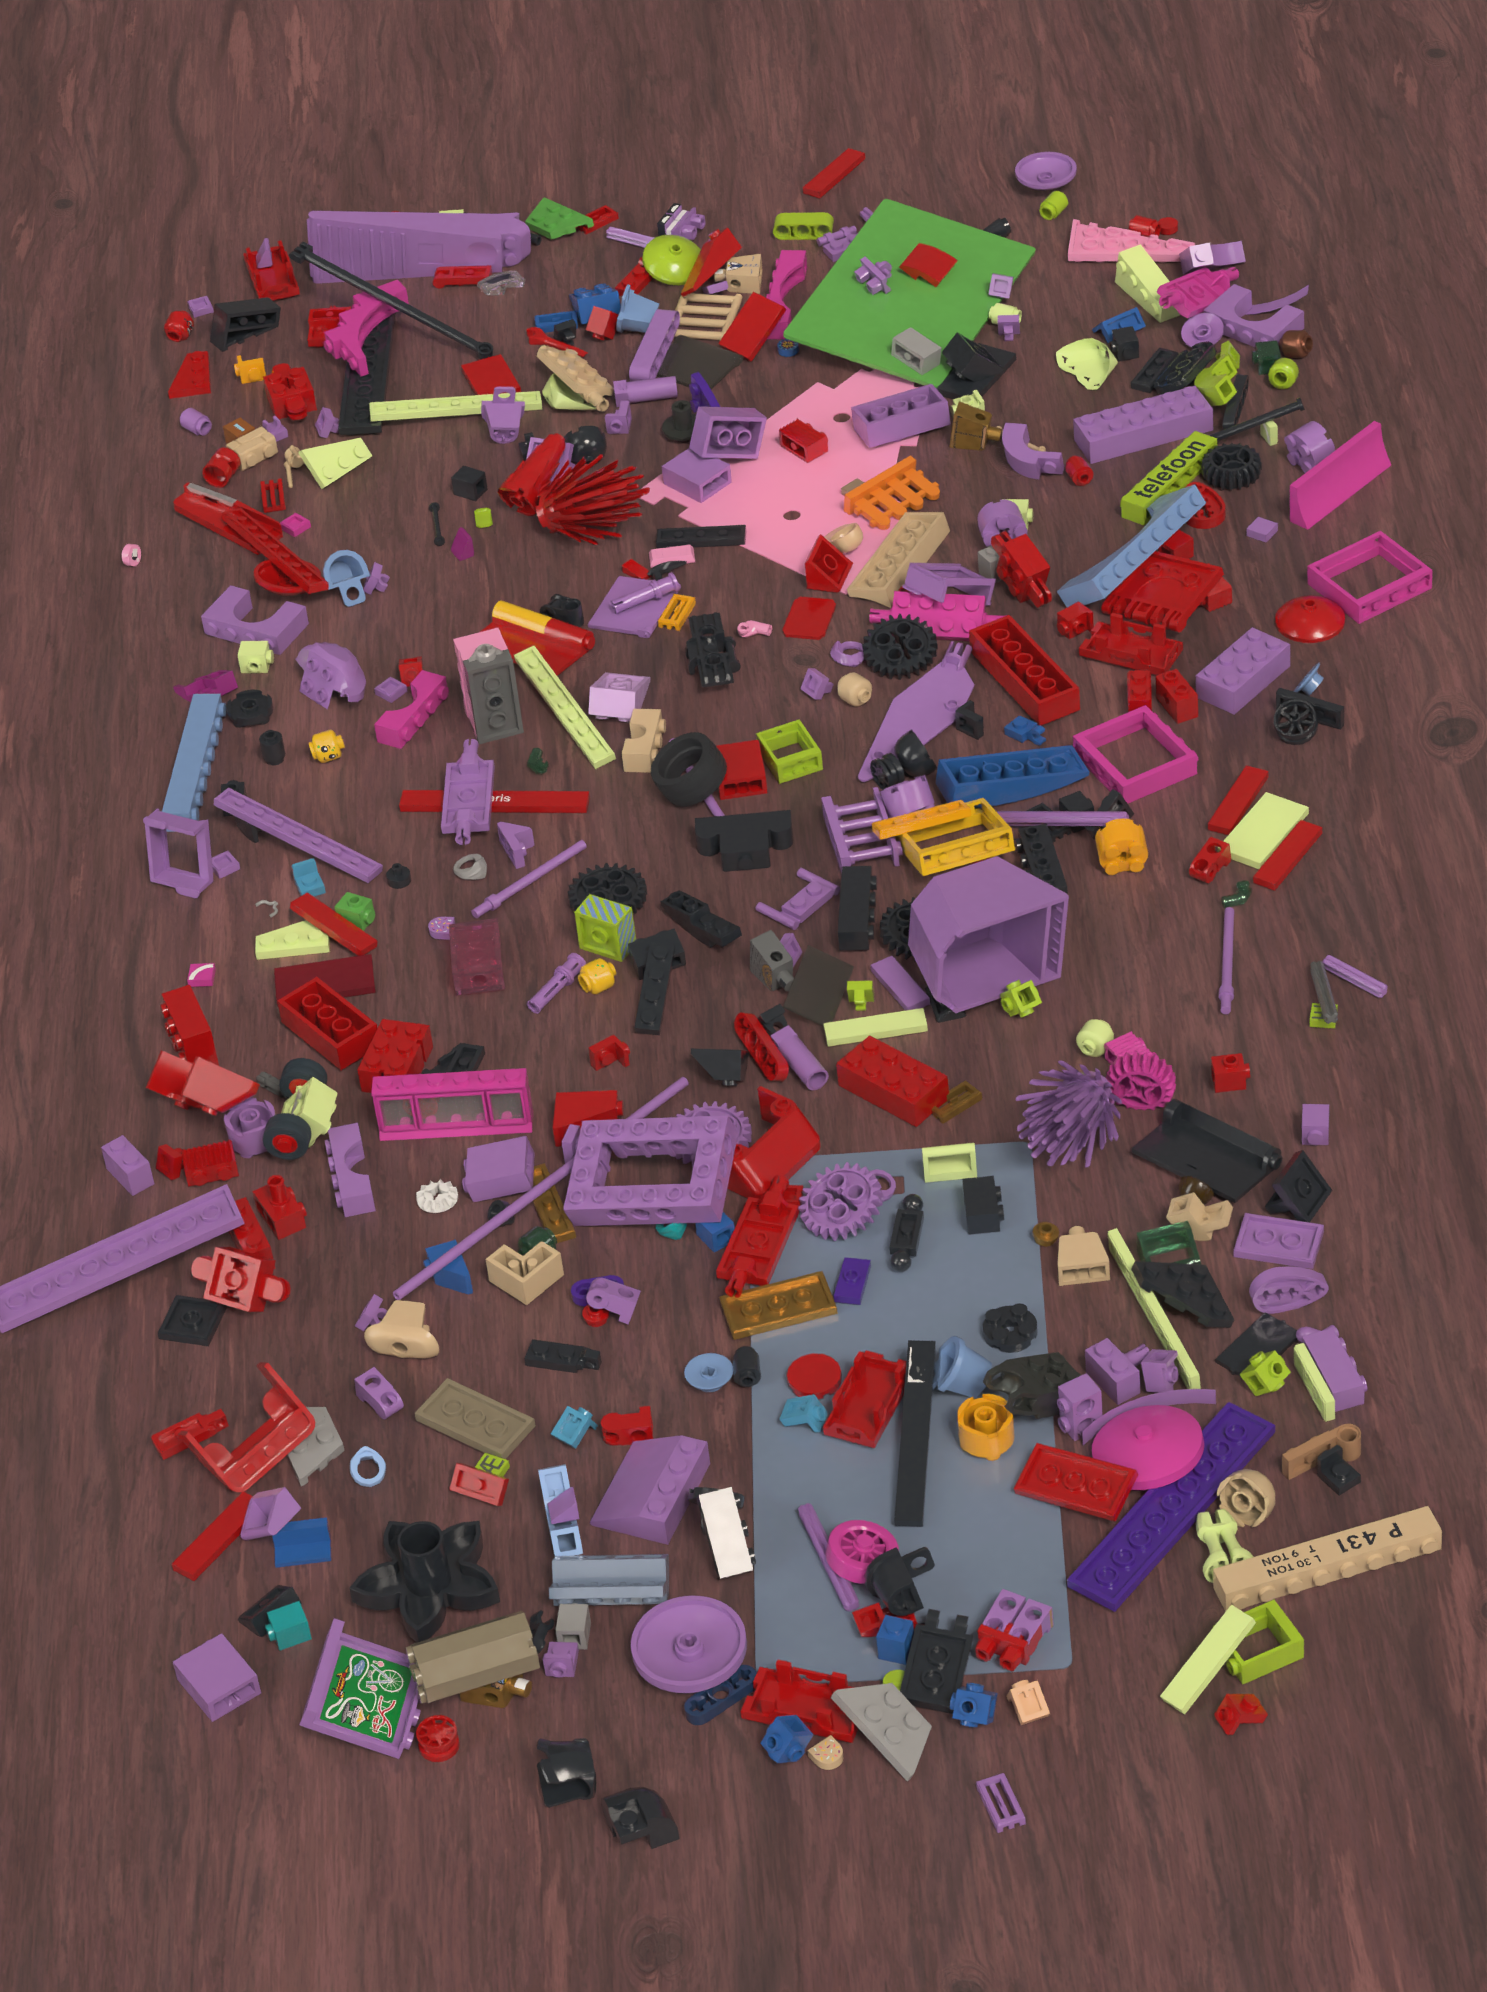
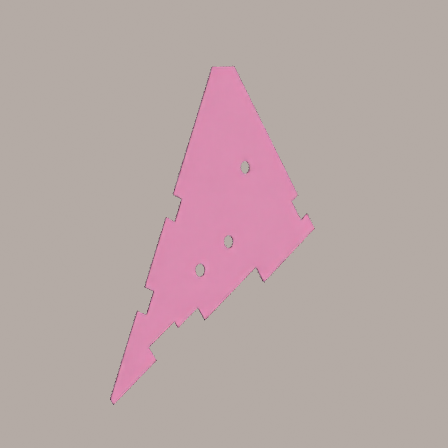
[638,369,920,595]

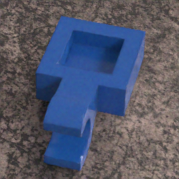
[1004,715,1046,745]

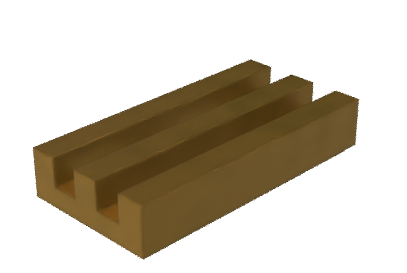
[932,1080,983,1124]

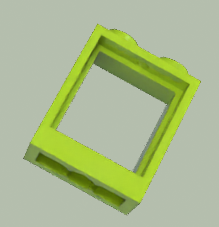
[756,719,823,784]
[1213,1600,1304,1685]

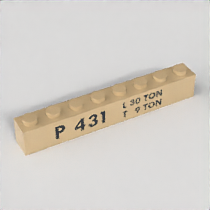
[1213,1506,1442,1612]

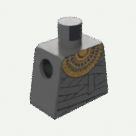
[750,930,797,991]

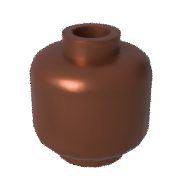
[1279,330,1313,358]

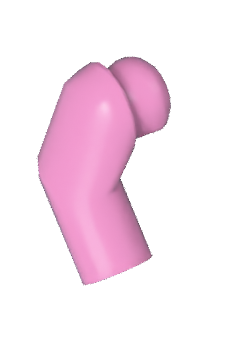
[737,620,772,638]

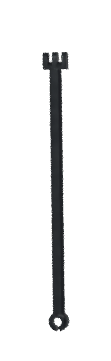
[289,242,493,360]

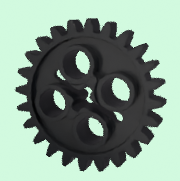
[862,614,938,680]
[568,863,647,914]
[879,897,916,962]

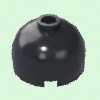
[564,426,607,467]
[894,729,938,778]

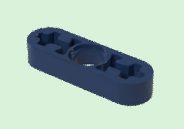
[684,1665,756,1725]

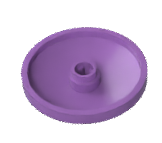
[631,1596,747,1693]

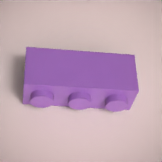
[1302,1328,1367,1412]

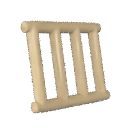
[674,293,742,341]

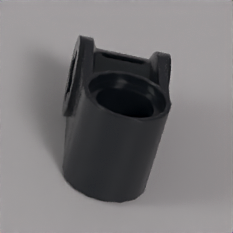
[540,594,584,627]

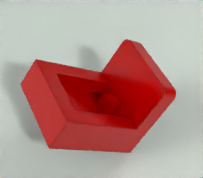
[1214,1694,1268,1735]

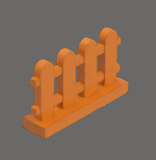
[844,455,940,530]

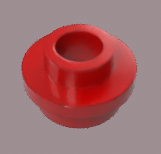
[582,1304,609,1327]

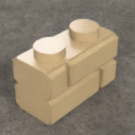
[226,426,278,471]

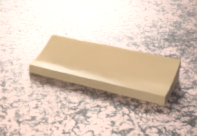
[847,512,950,608]

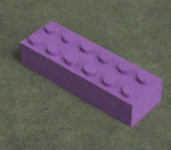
[1073,385,1213,464]

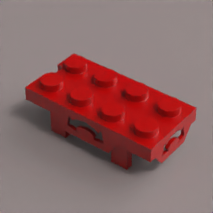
[243,240,300,301]
[1079,613,1183,675]
[823,1350,907,1448]
[741,1659,859,1743]

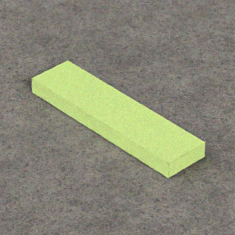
[823,1008,928,1047]
[1160,1605,1256,1714]

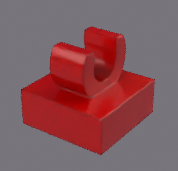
[156,1144,184,1180]

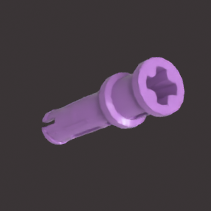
[611,572,680,614]
[527,953,586,1014]

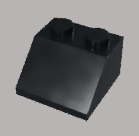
[942,332,1005,382]

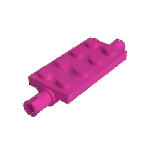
[1157,267,1239,319]
[869,591,1007,641]

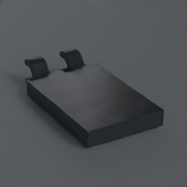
[900,1609,973,1714]

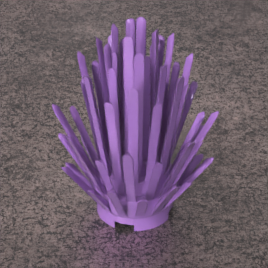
[1016,1061,1122,1167]

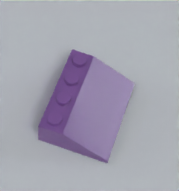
[590,1435,710,1545]

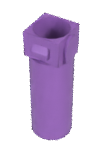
[613,376,678,407]
[771,1025,829,1090]

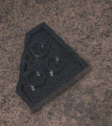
[1131,1261,1234,1328]

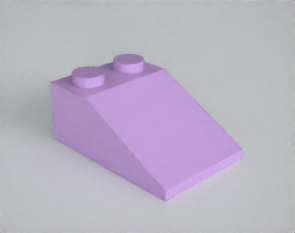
[589,672,650,722]

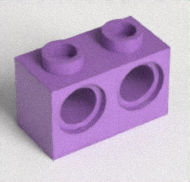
[1057,1373,1102,1441]

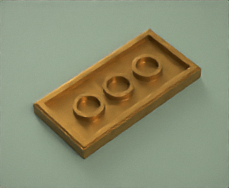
[719,1271,838,1340]

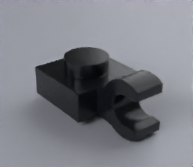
[529,1610,554,1654]

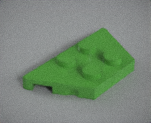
[525,197,594,239]

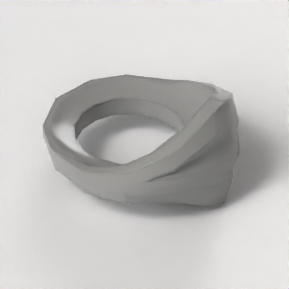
[454,854,487,880]

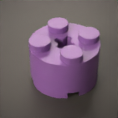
[1284,421,1335,473]
[977,499,1028,547]
[880,775,935,818]
[224,1098,276,1158]

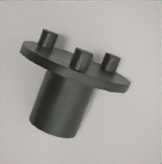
[662,400,696,441]

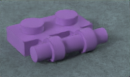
[817,226,858,262]

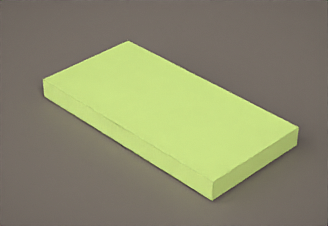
[1217,792,1309,869]

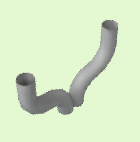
[255,900,278,918]

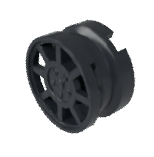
[870,753,905,790]

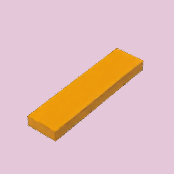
[871,800,971,840]

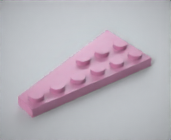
[1068,219,1195,263]

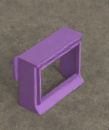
[903,563,996,605]
[143,808,214,898]

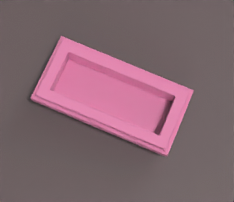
[649,545,695,568]

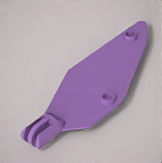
[858,641,974,782]

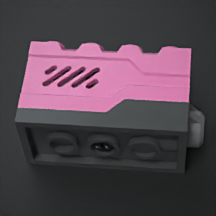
[453,628,524,744]

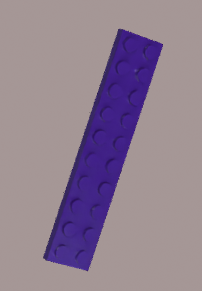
[1067,1402,1275,1612]

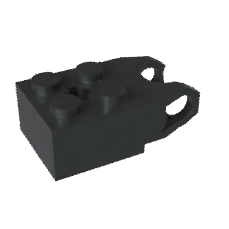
[983,1352,1081,1419]

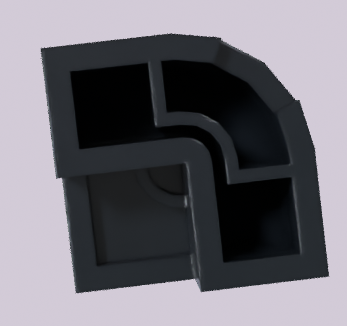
[601,1787,679,1849]

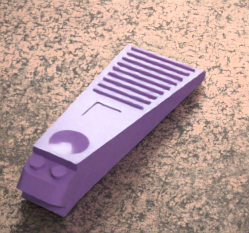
[307,211,531,283]

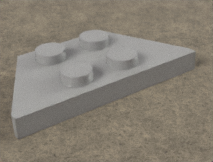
[268,1407,345,1486]
[831,1683,932,1781]

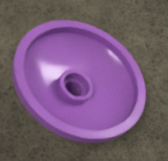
[1015,152,1077,190]

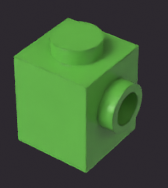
[335,892,375,931]

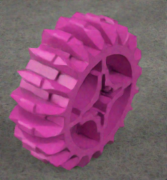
[1106,1051,1176,1111]

